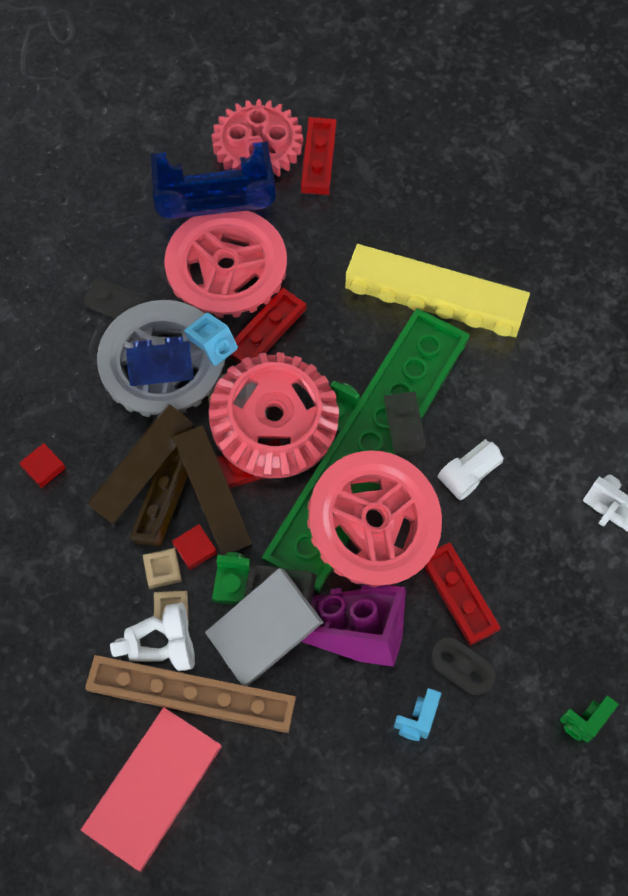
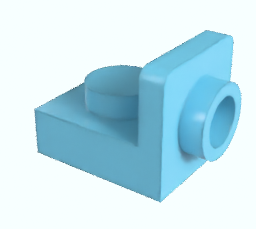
[184,312,238,366]
[394,688,441,741]

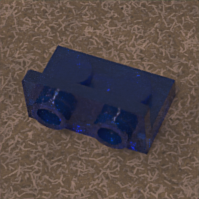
[126,337,194,387]

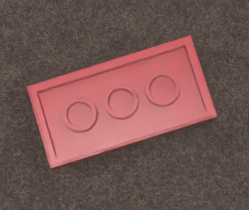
[81,707,222,872]

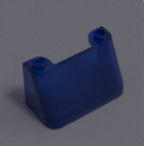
[151,142,276,219]

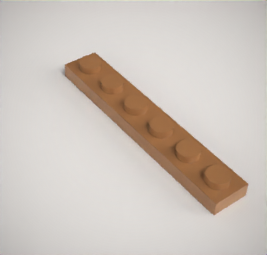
[85,655,296,733]

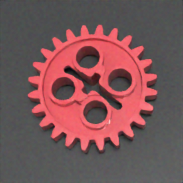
[212,99,303,181]

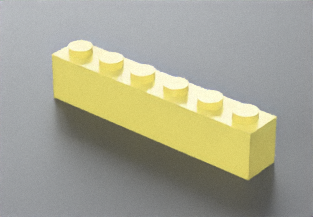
[345,244,530,338]

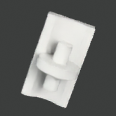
[583,474,628,531]

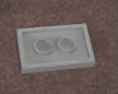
[205,568,323,686]

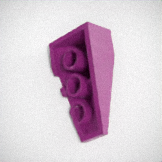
[301,584,406,667]

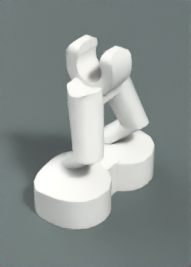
[110,602,195,671]

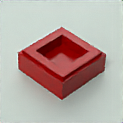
[19,443,66,488]
[172,524,217,571]

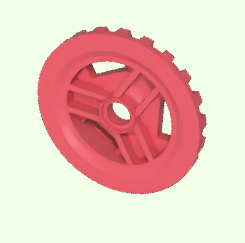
[165,208,287,318]
[209,352,339,478]
[307,450,442,587]

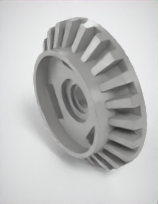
[97,300,225,417]

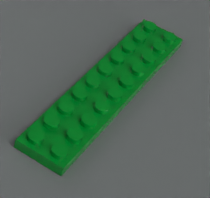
[262,308,470,593]

